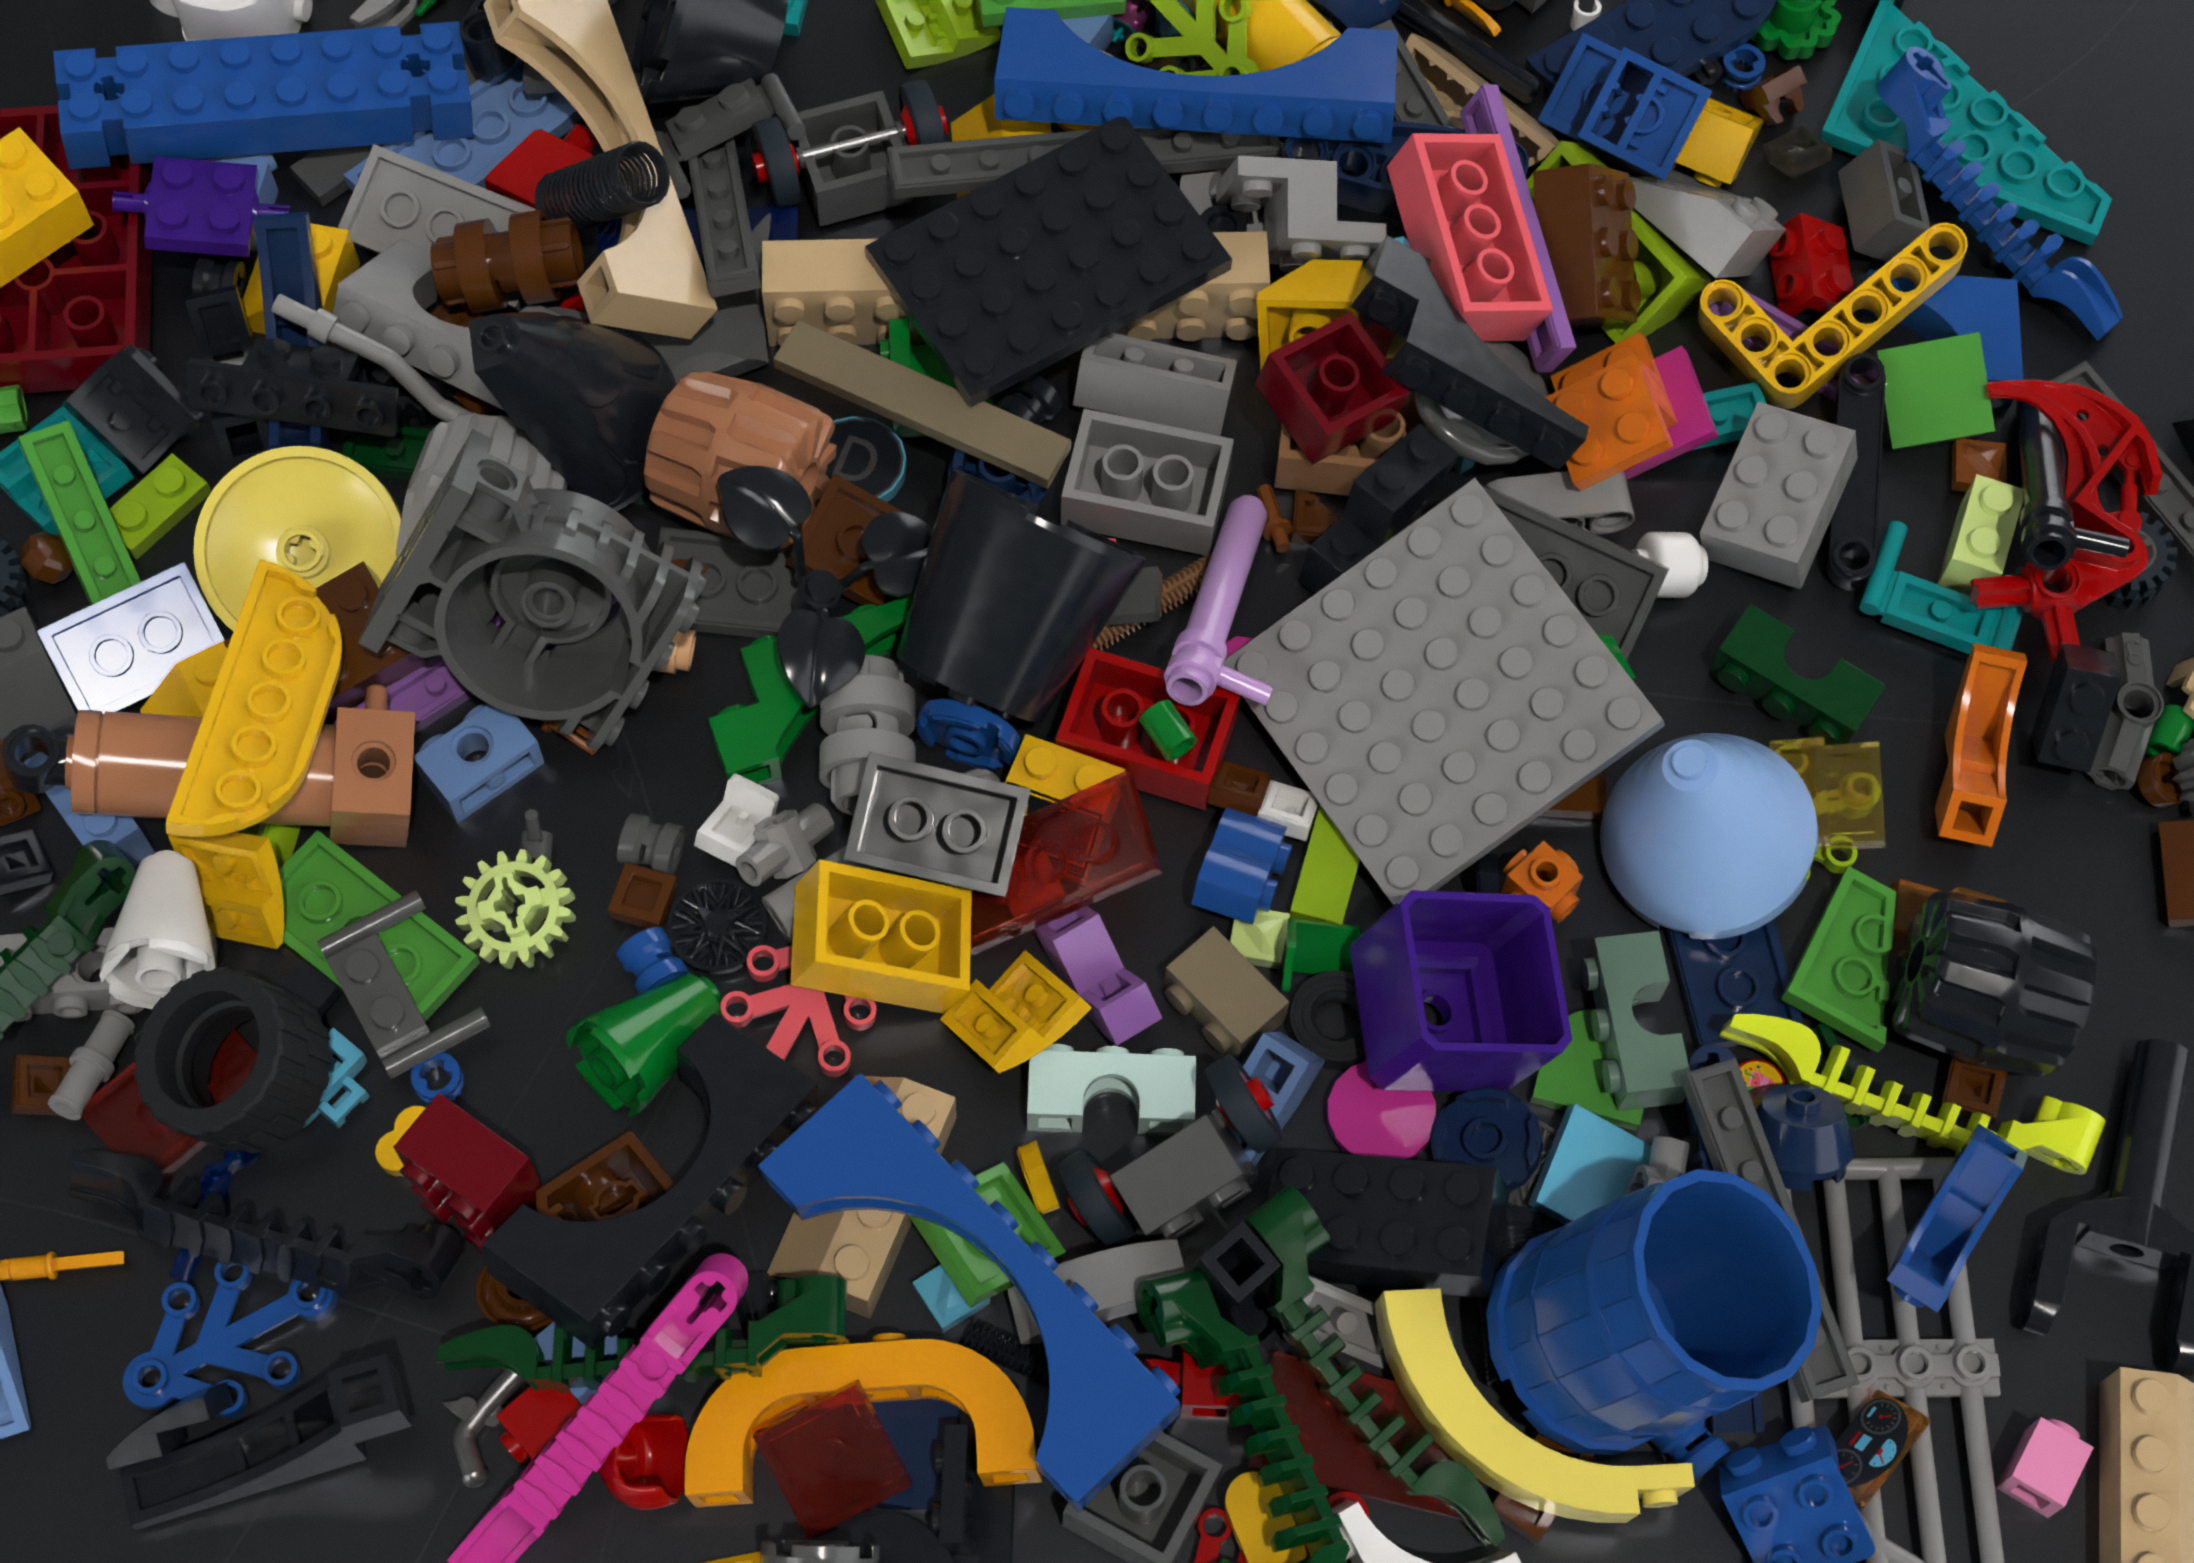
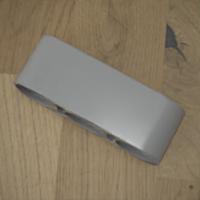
[1486,471,1635,535]

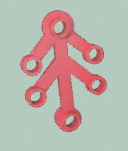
[720,945,877,1077]

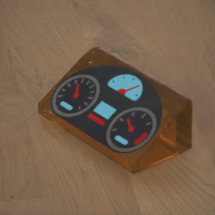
[1836,1389,1931,1511]

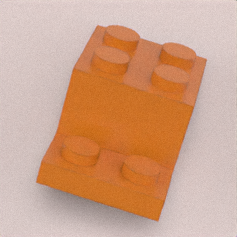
[1545,332,1678,491]

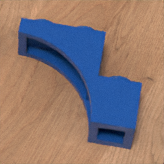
[1887,1123,2028,1312]

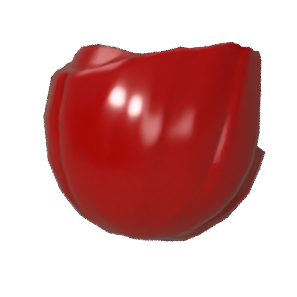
[598,1412,690,1511]

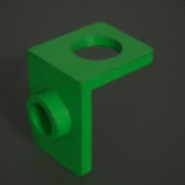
[1281,918,1361,992]

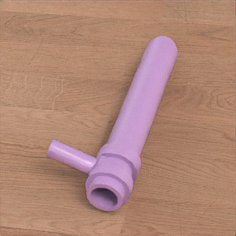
[1164,495,1273,706]

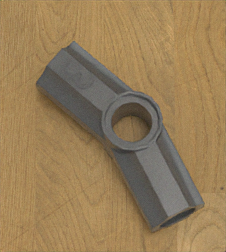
[2086,633,2164,790]

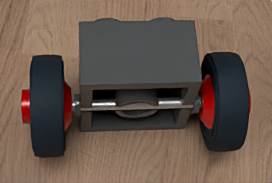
[751,80,948,227]
[1058,1054,1283,1248]

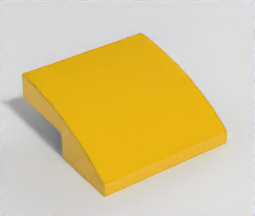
[168,832,284,949]
[940,950,1092,1073]

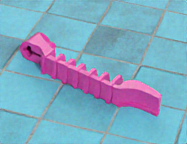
[446,1253,748,1563]

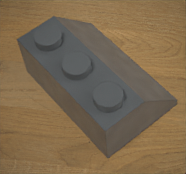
[0,607,77,740]

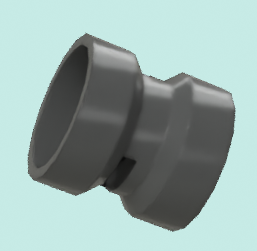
[617,812,686,875]

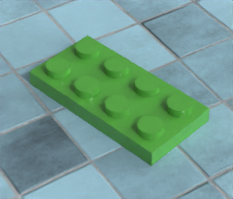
[279,830,480,1022]

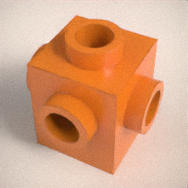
[1500,841,1584,923]

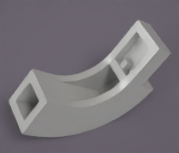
[1007,1239,1205,1344]

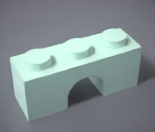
[1027,1044,1196,1136]

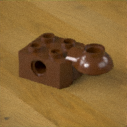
[476,1130,675,1332]

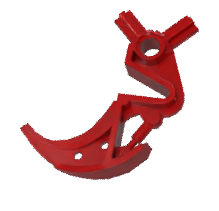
[1970,379,2162,662]

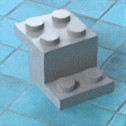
[1216,155,1387,272]

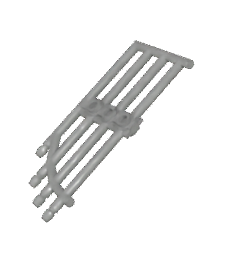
[1786,1157,2005,1563]

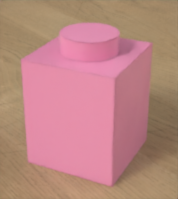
[1996,1417,2094,1518]

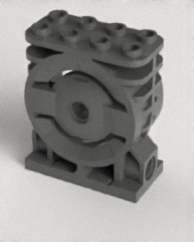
[358,429,707,751]

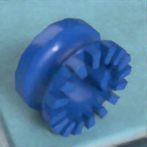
[1721,43,1766,92]
[411,1052,464,1105]

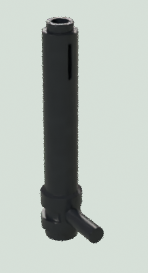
[2016,401,2130,571]

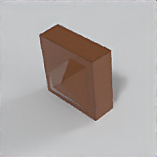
[1952,439,2007,492]

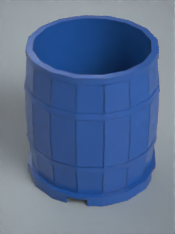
[1486,1169,1822,1455]

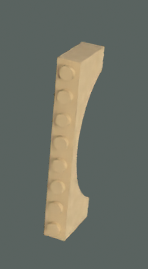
[483,0,718,340]

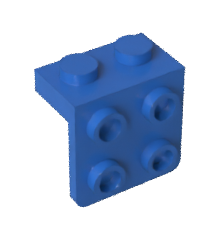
[1718,1423,1875,1563]

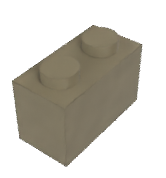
[1164,926,1289,1062]

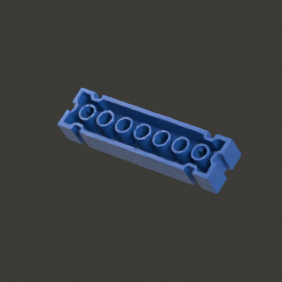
[53,21,473,169]

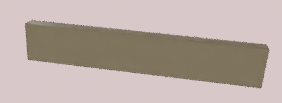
[773,320,1071,489]

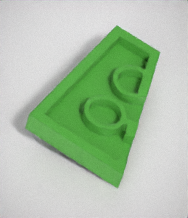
[1781,866,1896,1053]

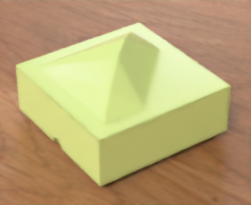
[1230,909,1290,970]

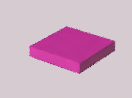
[1624,345,1719,480]

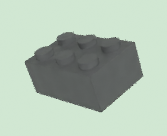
[844,752,1031,898]

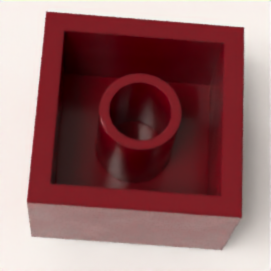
[1255,311,1410,465]

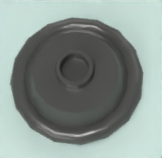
[1412,341,1548,465]

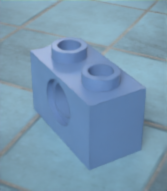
[413,704,544,824]

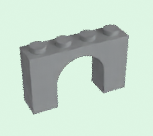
[333,238,562,411]

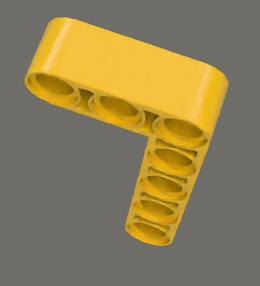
[1698,222,1968,409]

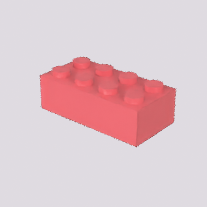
[1387,133,1553,342]

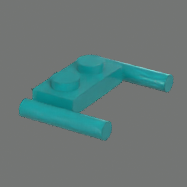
[1859,521,2024,654]

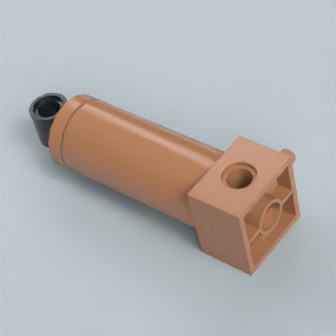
[2,684,416,848]

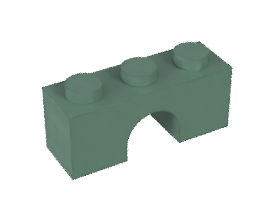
[1580,931,1690,1111]

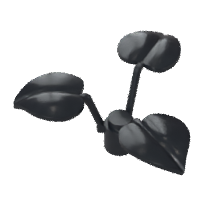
[717,466,934,708]

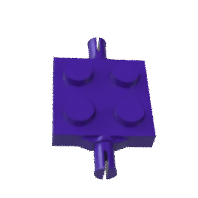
[112,156,290,257]

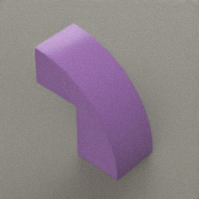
[1033,901,1162,1046]

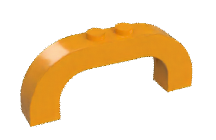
[685,1333,1042,1508]

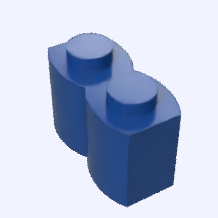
[1191,807,1292,925]

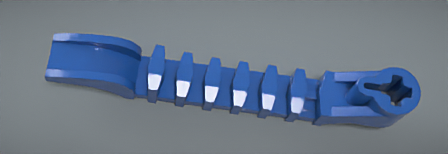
[1877,47,2123,341]

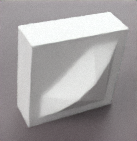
[1257,780,1319,841]

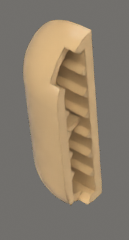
[1405,33,1560,167]

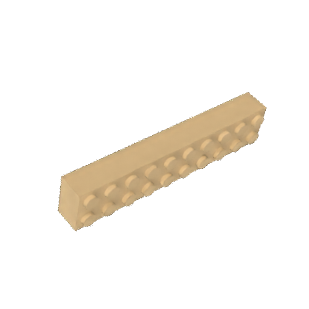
[762,231,1270,347]

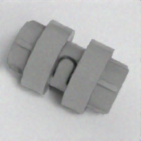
[819,655,916,816]

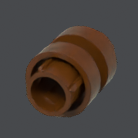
[430,209,585,314]

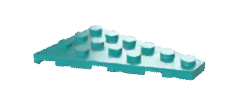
[1818,0,2112,246]

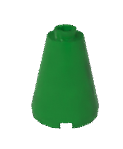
[566,973,721,1118]

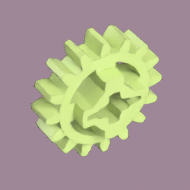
[455,849,576,969]

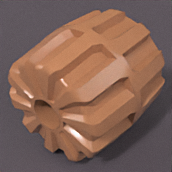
[644,371,837,548]

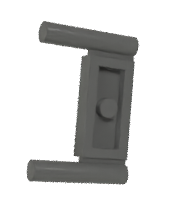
[655,73,806,199]
[317,890,491,1079]

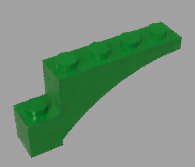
[708,594,914,785]

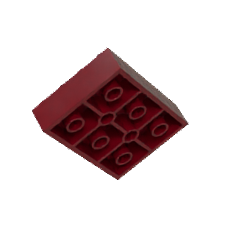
[0,105,153,394]

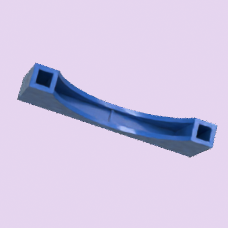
[994,7,1398,143]
[757,1073,1181,1513]

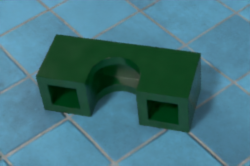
[1709,604,1886,754]

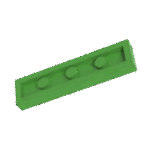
[18,420,141,606]

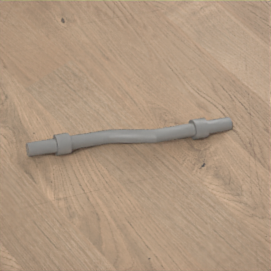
[271,293,473,422]

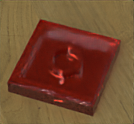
[753,1379,913,1539]

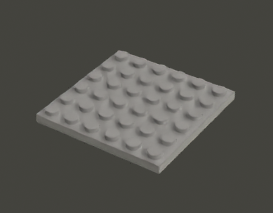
[1224,478,1665,905]

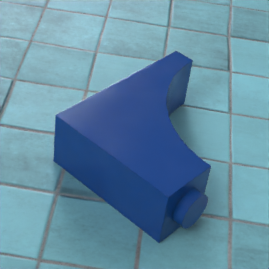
[1858,270,2023,409]

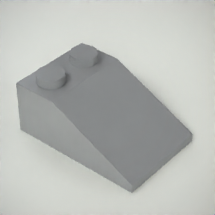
[1629,177,1786,278]

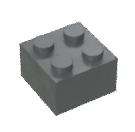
[1062,1432,1223,1563]

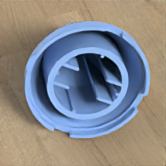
[1600,733,1818,940]

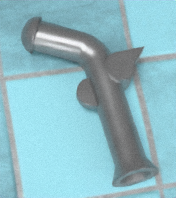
[442,1369,524,1488]

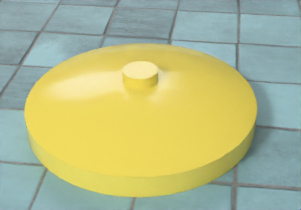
[193,446,402,632]

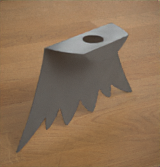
[541,213,771,384]

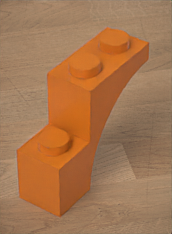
[1934,643,2027,847]

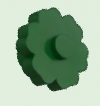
[1751,0,1841,60]

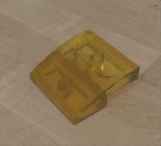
[1770,737,1886,849]

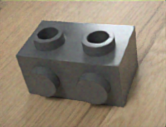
[1838,139,1930,262]

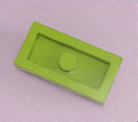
[109,453,212,560]

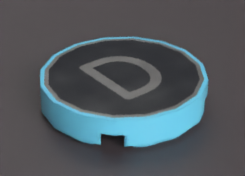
[826,416,907,502]

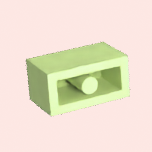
[1937,474,2024,596]

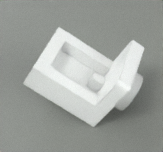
[694,773,779,867]

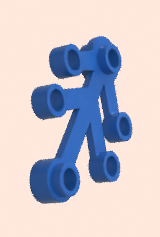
[123,1261,338,1419]

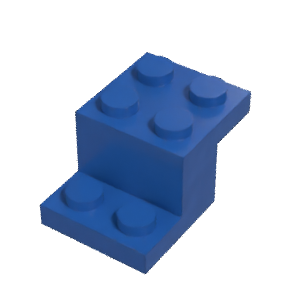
[1537,32,1712,182]

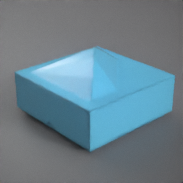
[912,1264,990,1334]

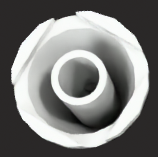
[99,850,217,1009]

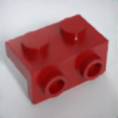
[1769,212,1857,317]

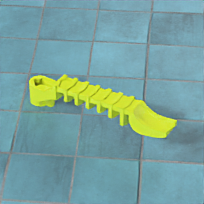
[1719,1014,2106,1175]

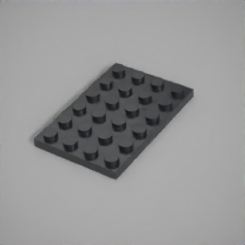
[865,117,1232,407]

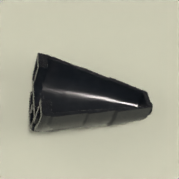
[468,312,677,511]

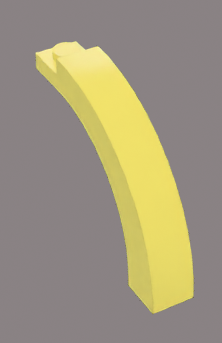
[1374,1288,1695,1523]

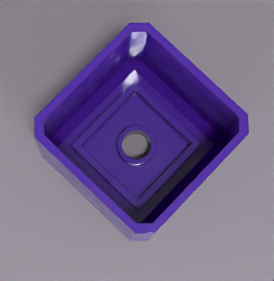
[1350,890,1572,1091]

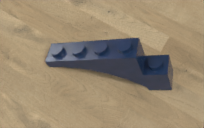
[253,212,331,451]

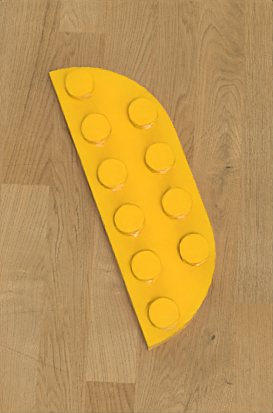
[166,559,342,837]

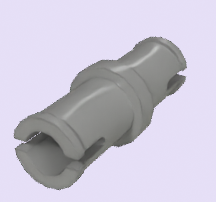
[48,1010,135,1120]

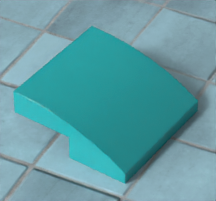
[0,406,134,535]

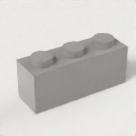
[1073,333,1237,436]

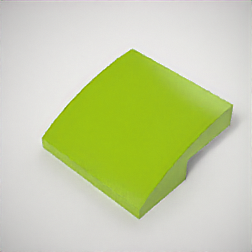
[875,0,1001,70]

